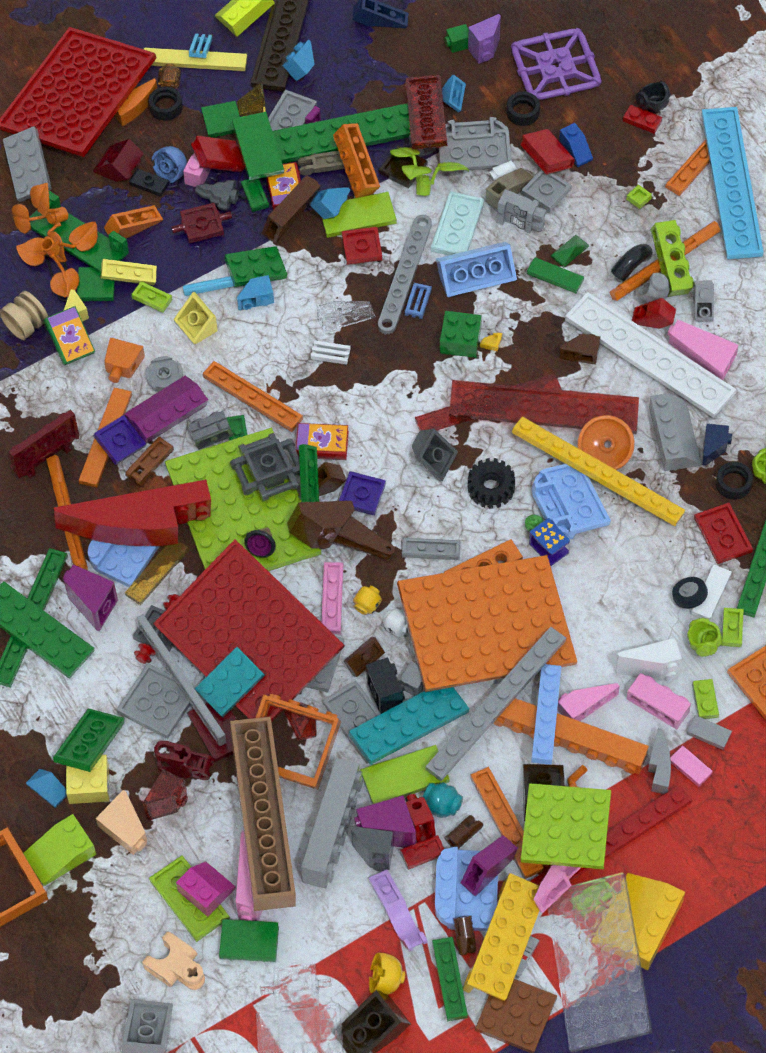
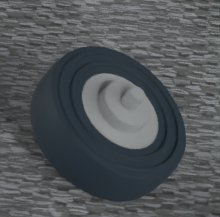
[672,577,708,609]

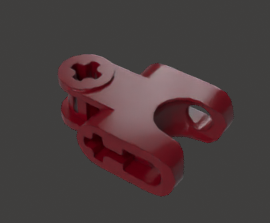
[154,740,216,780]

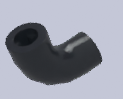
[611,244,653,281]

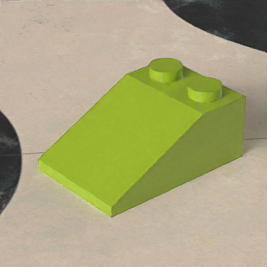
[23,814,96,886]

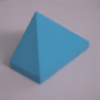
[437,75,466,112]
[26,769,67,808]

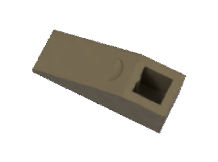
[485,168,534,210]

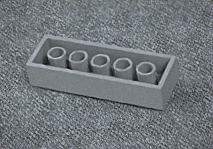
[301,758,363,889]

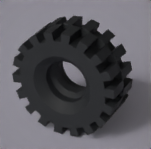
[468,458,515,509]

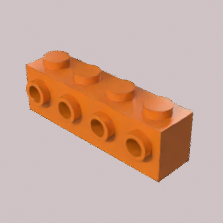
[333,123,380,198]

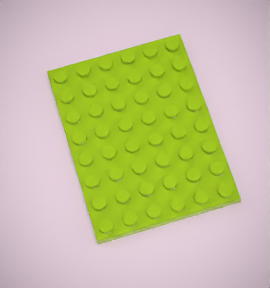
[165,427,321,571]

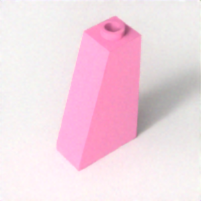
[667,320,739,380]

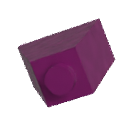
[461,835,518,896]

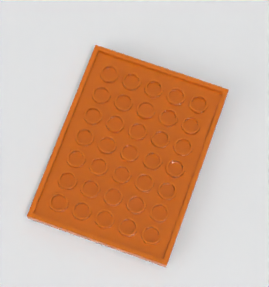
[397,555,577,692]

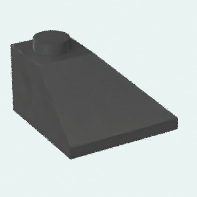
[412,428,458,482]

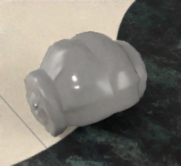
[636,273,670,304]

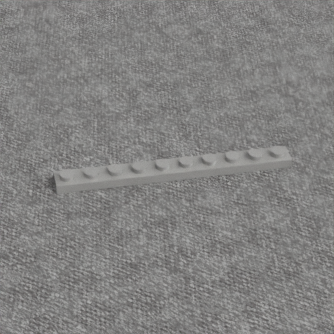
[426,627,566,781]

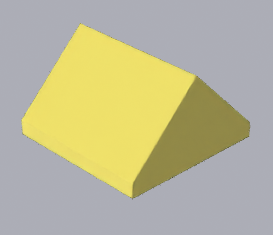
[173,292,218,344]

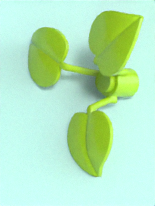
[390,147,469,196]

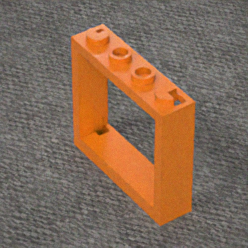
[256,694,341,790]
[0,827,49,927]

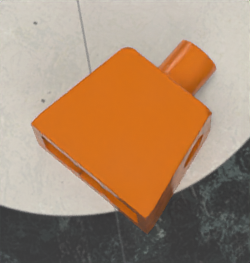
[105,337,145,383]

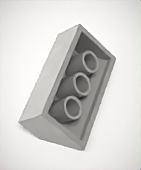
[649,393,702,471]

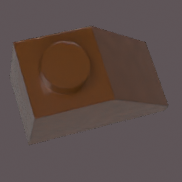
[560,333,601,365]
[318,462,347,496]

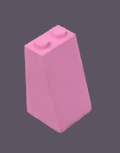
[236,830,263,921]

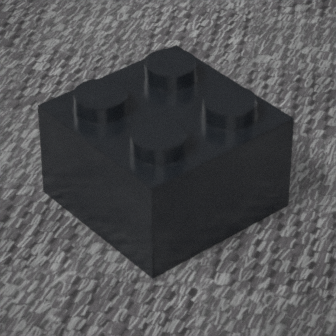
[366,657,405,714]

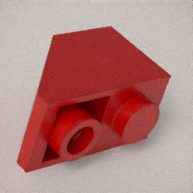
[632,298,676,329]

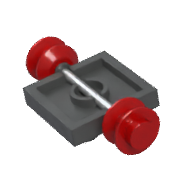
[133,594,179,664]

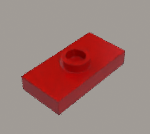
[400,835,444,870]

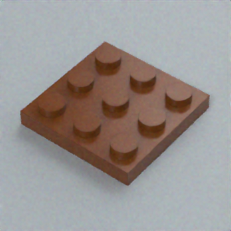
[475,979,557,1053]

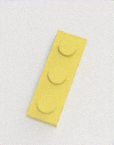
[101,259,157,285]

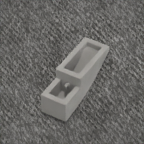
[648,728,671,794]

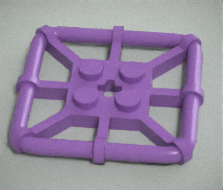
[511,28,602,100]

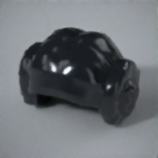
[635,81,671,112]

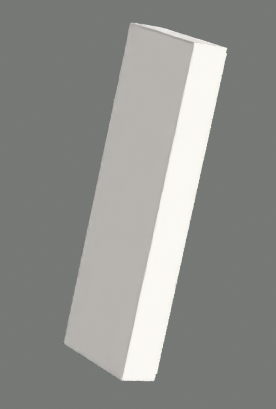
[691,565,732,621]

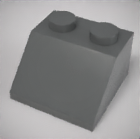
[352,826,393,871]

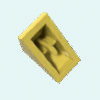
[64,289,89,322]

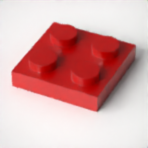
[342,227,383,265]

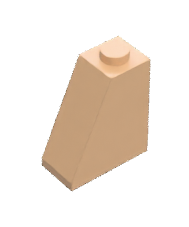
[96,790,147,855]

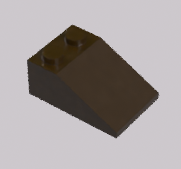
[523,764,565,821]
[332,990,411,1053]

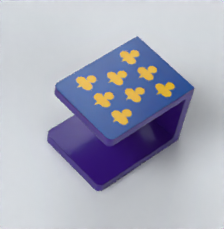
[529,518,570,566]

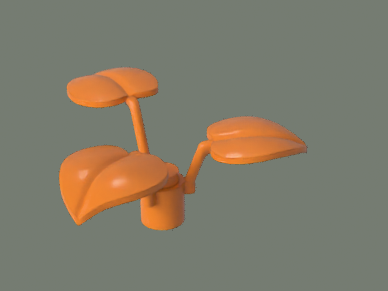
[12,183,68,262]
[16,222,98,298]

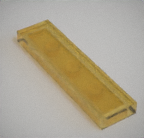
[125,541,189,606]

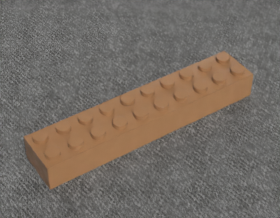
[230,717,296,911]

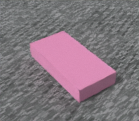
[670,746,713,787]

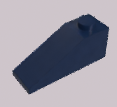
[352,0,409,28]

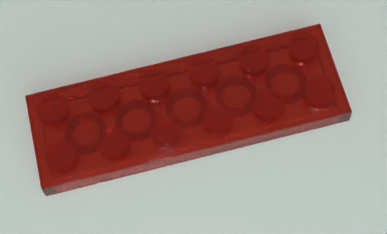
[406,75,448,150]

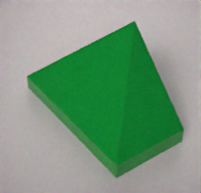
[551,235,589,268]

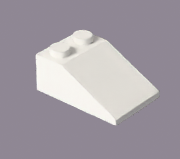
[615,638,682,681]

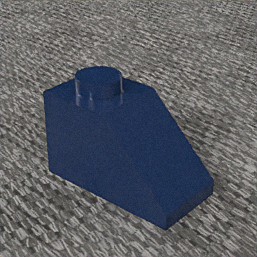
[702,424,732,466]

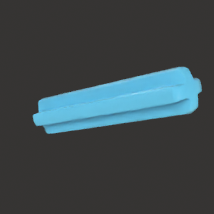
[183,276,234,296]

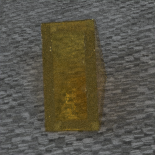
[237,83,266,116]

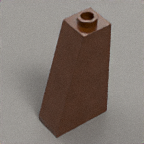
[262,175,321,244]

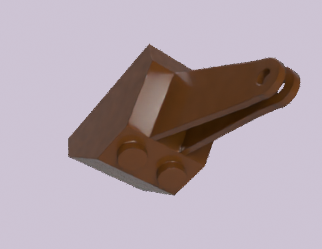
[287,501,395,559]

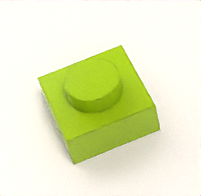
[626,185,652,209]

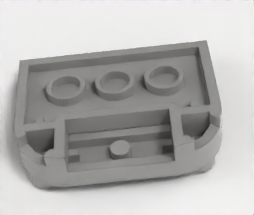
[438,117,512,172]

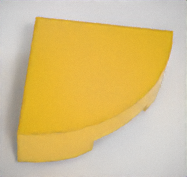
[480,333,503,352]

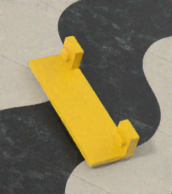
[463,873,539,1001]

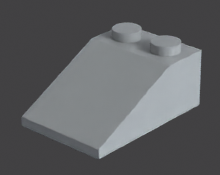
[122,999,173,1053]

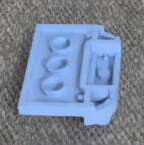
[531,464,611,539]
[88,540,160,589]
[435,847,498,931]

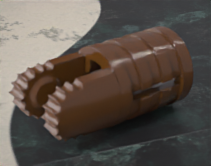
[445,815,484,849]
[453,915,476,956]

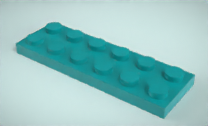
[348,687,470,765]

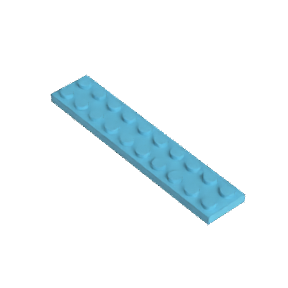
[701,107,764,259]

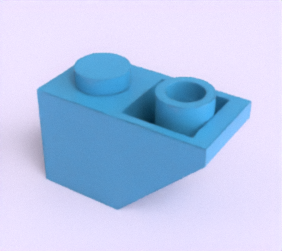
[283,39,315,81]
[310,187,350,219]
[237,275,274,310]

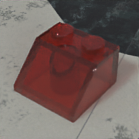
[143,769,188,820]

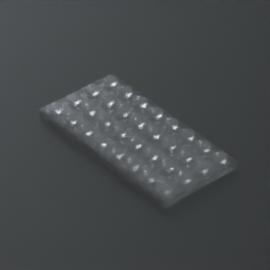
[548,872,652,1053]

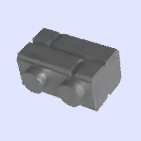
[188,411,233,450]

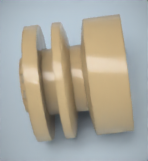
[0,291,48,340]

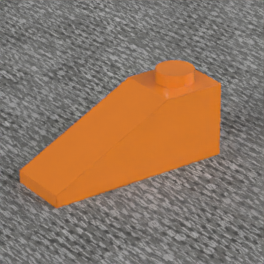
[104,205,163,239]

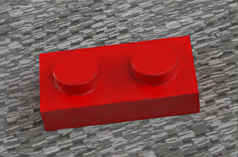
[623,105,663,134]

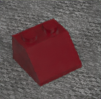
[93,139,144,182]

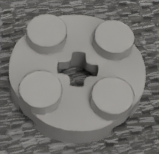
[145,356,183,392]

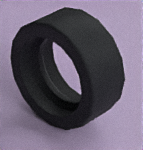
[148,86,183,121]
[506,91,540,126]
[716,462,753,500]

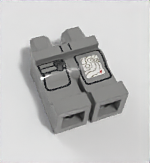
[496,189,546,233]

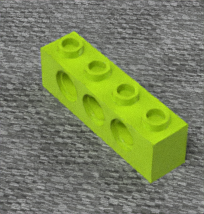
[650,220,694,297]

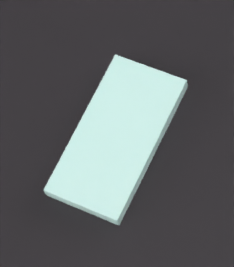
[431,191,484,255]

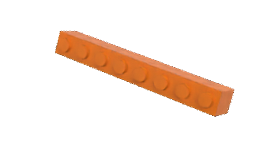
[493,698,649,775]

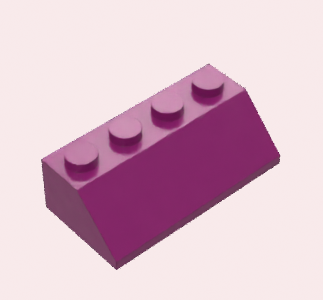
[124,375,208,444]

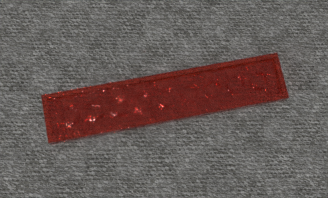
[449,380,639,434]

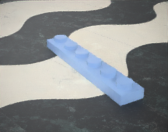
[531,664,561,765]

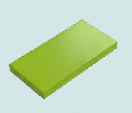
[321,192,397,238]
[360,745,450,804]
[149,855,230,942]

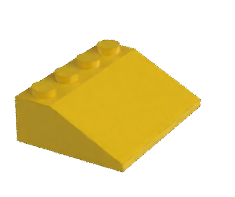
[592,873,685,970]

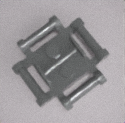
[230,433,300,501]

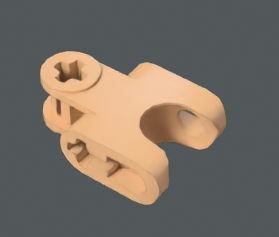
[142,932,205,990]

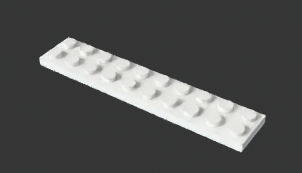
[565,292,736,418]

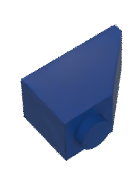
[559,123,593,167]

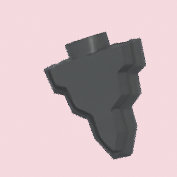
[195,180,239,211]

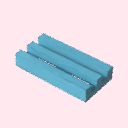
[189,34,212,58]

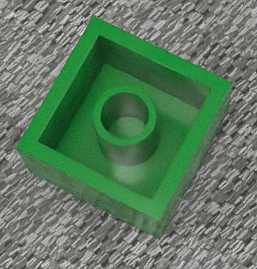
[440,311,482,358]

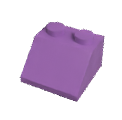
[468,14,501,64]

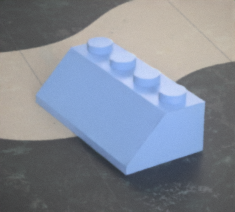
[436,242,517,297]

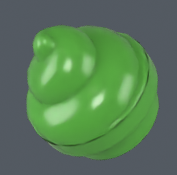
[525,514,543,532]

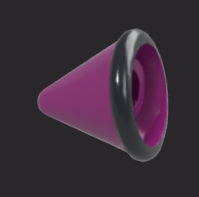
[244,527,276,558]

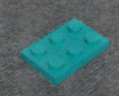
[195,647,265,717]

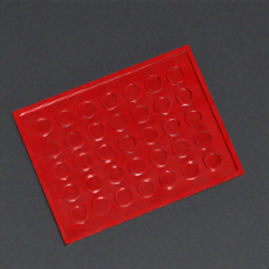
[0,27,157,157]
[153,539,345,722]

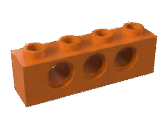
[444,539,523,573]

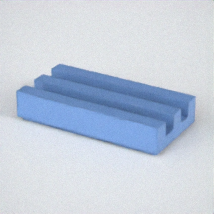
[405,283,432,319]

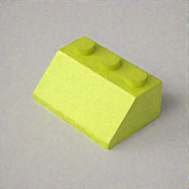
[214,0,275,37]

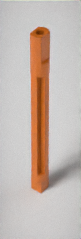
[609,221,721,301]
[46,455,88,571]

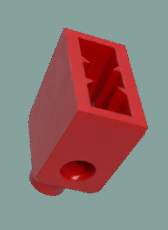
[405,794,436,843]

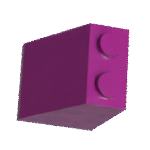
[63,564,118,631]
[354,796,416,848]

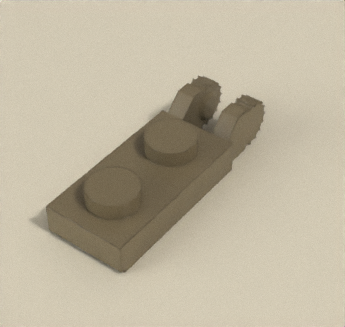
[298,151,345,175]

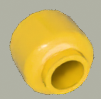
[353,585,382,615]

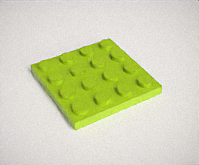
[521,784,611,869]

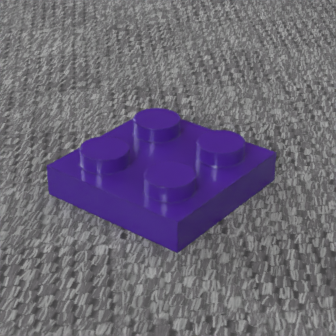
[93,415,146,465]
[339,471,386,516]

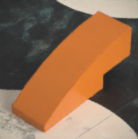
[115,78,157,126]

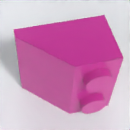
[176,861,236,917]

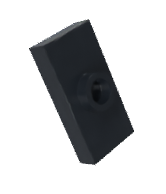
[129,168,169,197]

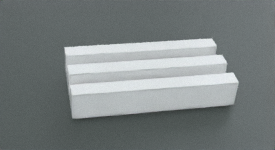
[311,340,351,365]

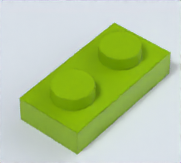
[131,281,173,313]
[722,608,744,647]
[692,679,719,719]

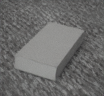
[687,715,732,750]

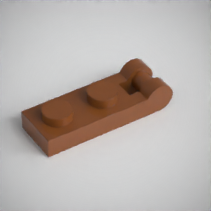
[125,437,174,486]

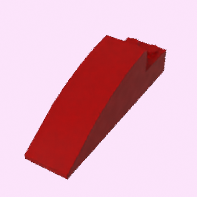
[54,479,211,546]

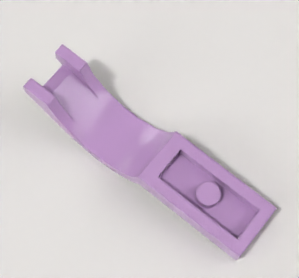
[369,869,428,951]

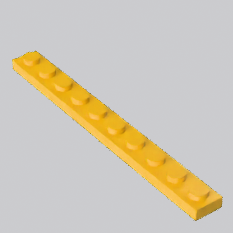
[512,417,685,526]

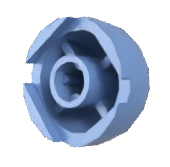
[152,146,187,183]

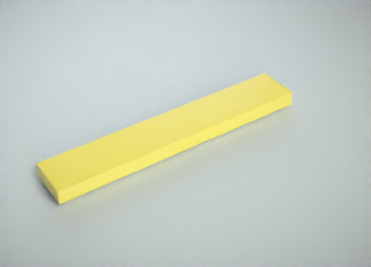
[144,48,247,71]

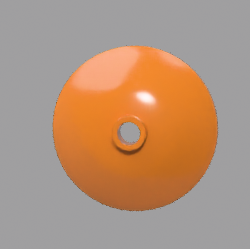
[578,415,635,470]

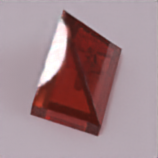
[284,702,317,741]

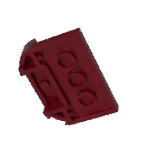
[8,409,79,478]

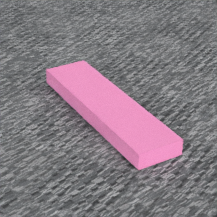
[321,562,343,634]

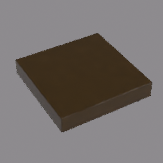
[379,146,428,189]

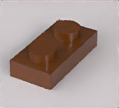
[344,637,385,677]

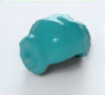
[423,782,463,818]

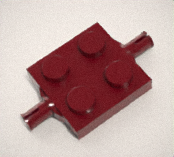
[171,203,232,243]

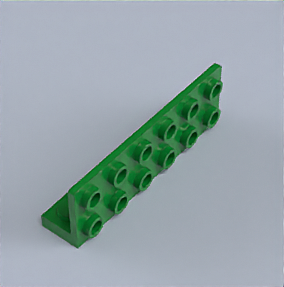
[30,191,129,273]

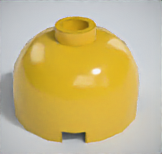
[369,953,405,995]

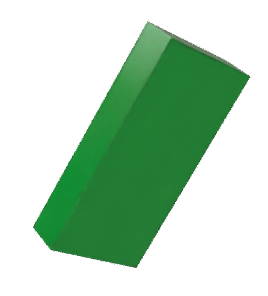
[241,179,269,212]

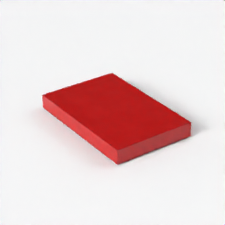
[694,503,753,565]

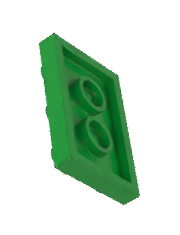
[224,246,287,287]

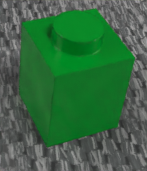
[444,24,469,53]

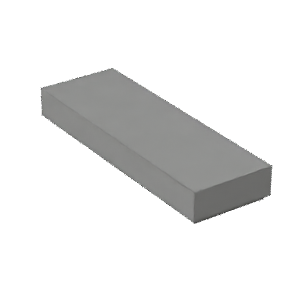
[402,537,461,560]

